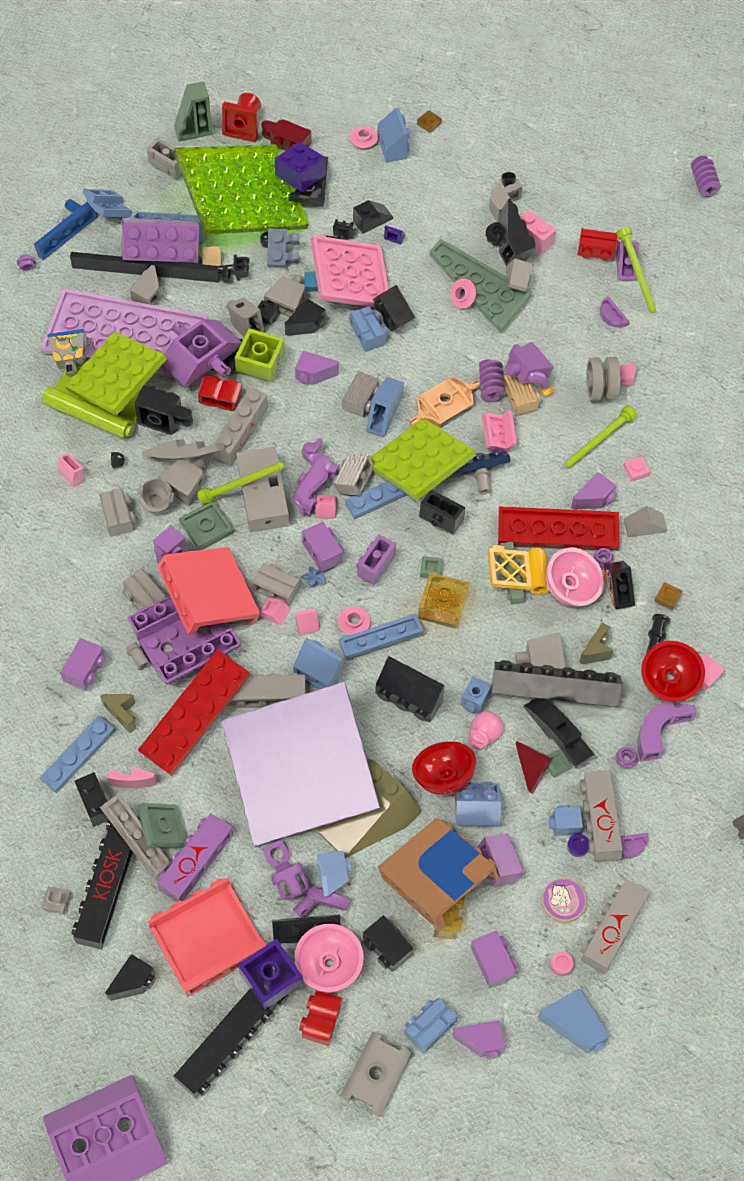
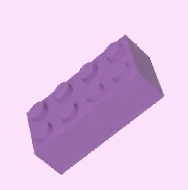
[121,218,199,263]

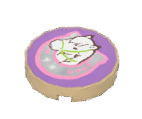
[541,878,586,923]

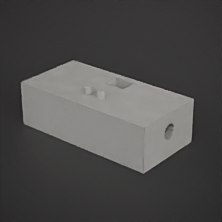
[236,447,289,532]

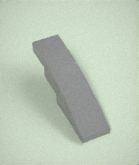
[142,439,226,458]

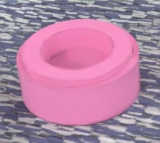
[550,951,574,976]

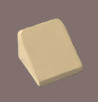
[202,246,221,266]

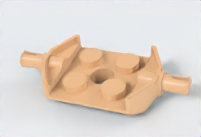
[408,377,480,428]

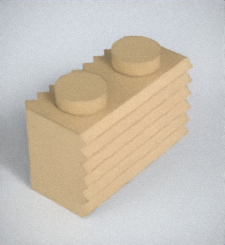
[503,374,541,415]

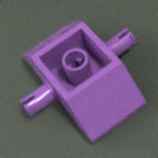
[161,319,242,388]

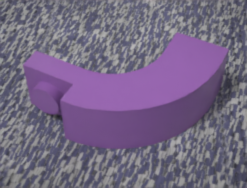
[637,702,697,762]

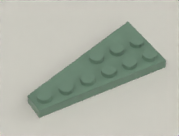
[430,239,532,333]

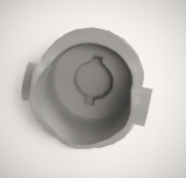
[137,478,175,513]

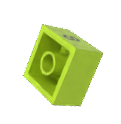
[235,328,285,382]

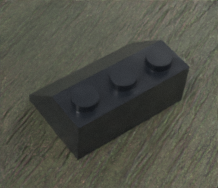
[375,656,445,722]

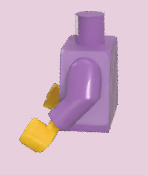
[505,342,555,397]

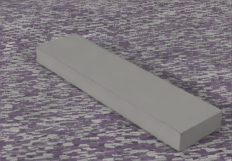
[100,793,171,878]

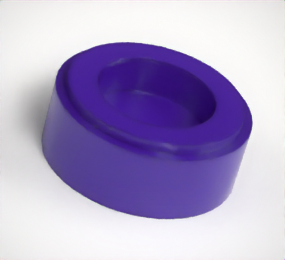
[567,834,589,857]

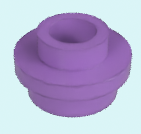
[17,254,36,270]
[593,548,614,568]
[615,747,637,768]

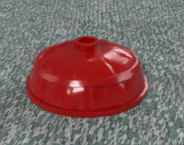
[641,641,705,702]
[412,741,477,795]

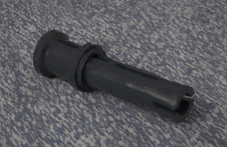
[646,614,671,653]

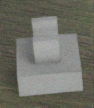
[41,886,71,915]

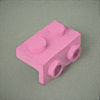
[482,411,517,452]

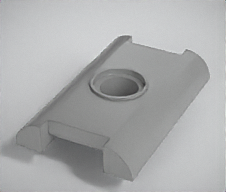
[340,1032,411,1117]

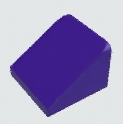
[384,225,405,244]

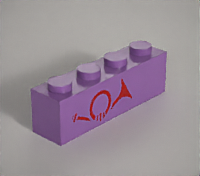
[157,813,233,902]

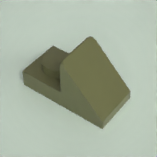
[579,622,613,664]
[100,694,136,733]

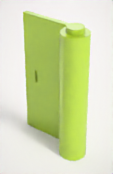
[42,366,142,439]

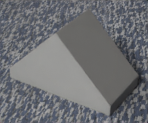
[506,259,532,292]
[624,506,668,537]

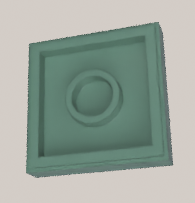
[179,500,234,551]
[138,803,186,848]

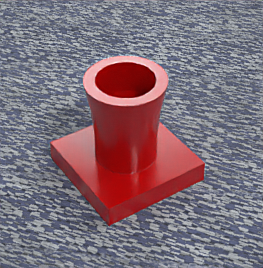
[222,93,261,142]

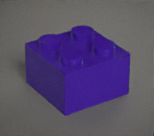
[275,142,326,192]
[238,939,303,1010]

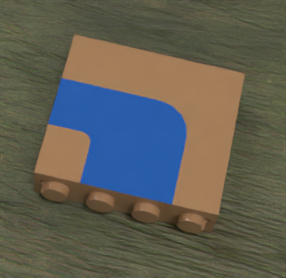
[378,817,499,931]

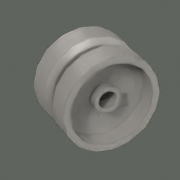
[586,357,621,400]

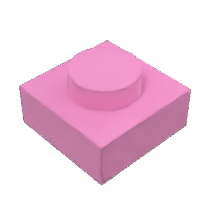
[623,456,650,482]

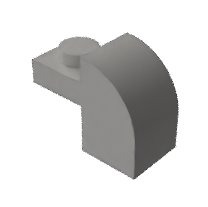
[489,182,522,222]

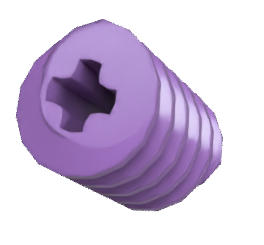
[690,155,721,196]
[479,359,505,402]

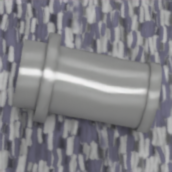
[474,468,491,495]
[126,642,150,670]

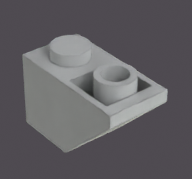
[130,265,161,305]

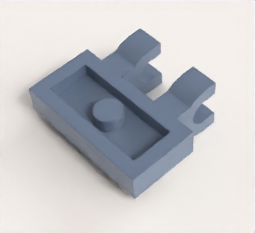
[267,228,300,267]

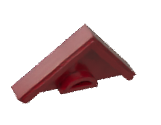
[515,741,552,794]

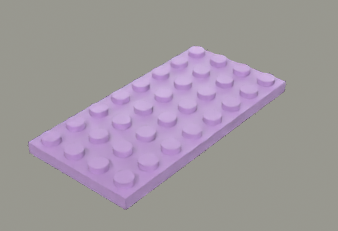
[41,288,209,378]

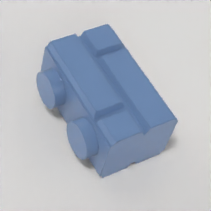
[349,306,387,352]
[404,998,457,1054]

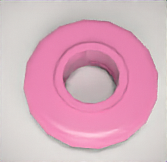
[350,126,378,149]
[451,279,476,309]
[338,607,370,635]

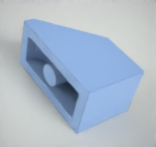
[317,850,351,896]

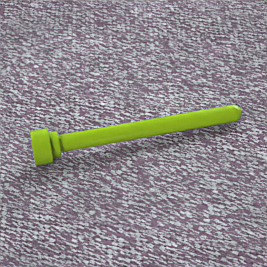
[616,226,656,313]
[565,405,637,468]
[198,462,285,505]

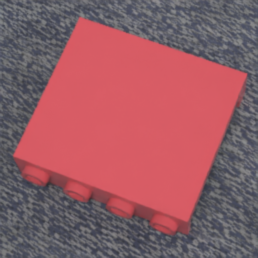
[157,547,260,635]
[147,877,266,997]

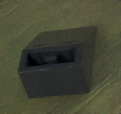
[499,198,536,267]

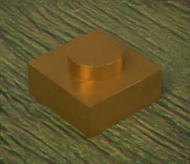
[417,110,442,133]
[654,582,682,610]

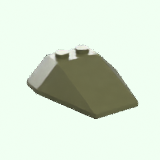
[314,758,421,858]

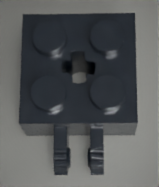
[134,385,193,435]

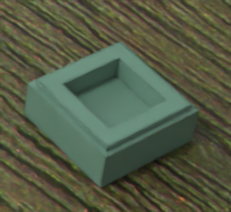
[420,556,443,579]
[547,749,572,778]

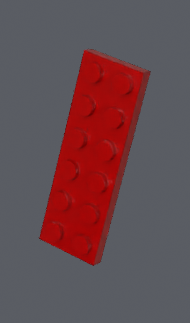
[498,506,620,551]
[138,649,251,776]

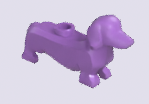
[291,438,340,516]

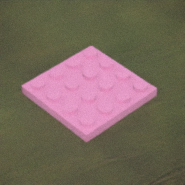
[310,235,389,307]

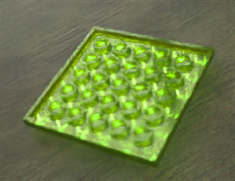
[174,144,309,235]

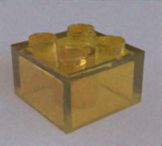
[418,572,470,629]

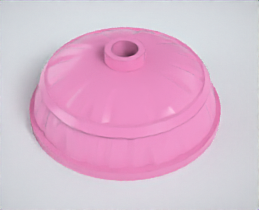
[546,548,604,606]
[295,924,363,993]

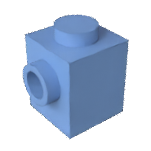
[461,676,492,714]
[549,805,583,836]

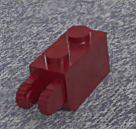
[261,119,312,151]

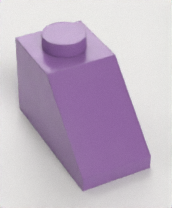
[616,240,639,280]
[295,351,339,385]
[571,472,617,510]
[452,1020,505,1059]

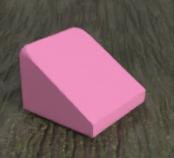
[620,363,636,386]
[316,495,336,518]
[259,598,290,625]
[295,608,319,635]

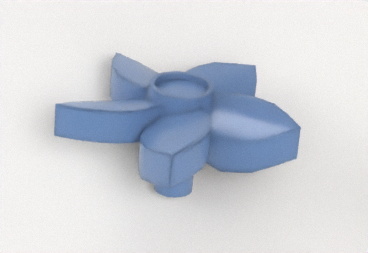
[301,566,325,588]

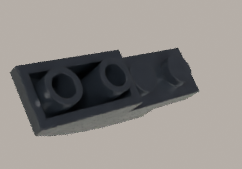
[524,698,595,769]

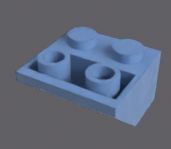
[377,108,410,162]
[293,638,342,690]
[455,781,501,826]

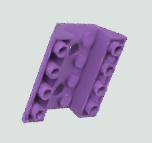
[128,596,241,685]
[43,1075,168,1181]

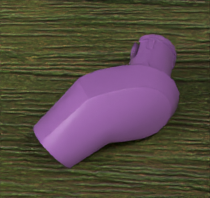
[293,887,349,917]

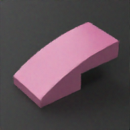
[107,768,156,789]

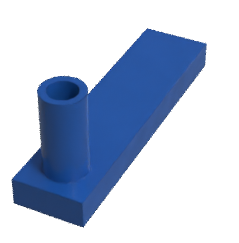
[34,199,97,260]

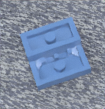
[83,189,132,217]

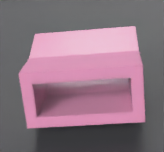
[57,453,84,488]
[701,654,725,691]

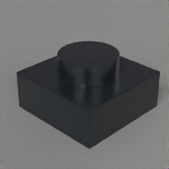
[258,300,279,325]

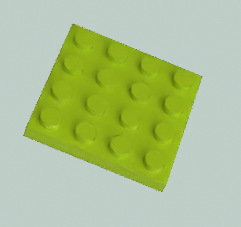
[65,331,167,416]
[370,419,476,501]

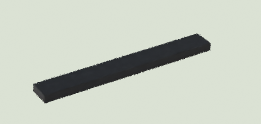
[70,252,220,283]

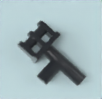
[326,219,354,240]
[218,254,250,283]

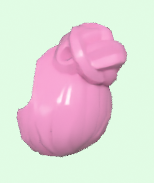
[468,711,503,749]

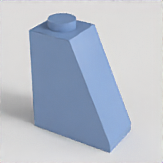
[366,377,405,437]
[538,988,609,1053]

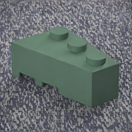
[174,81,213,142]

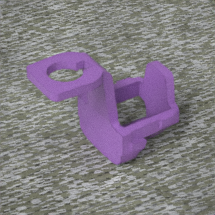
[263,840,309,900]

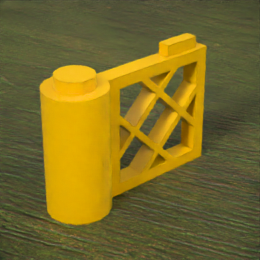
[488,545,550,594]

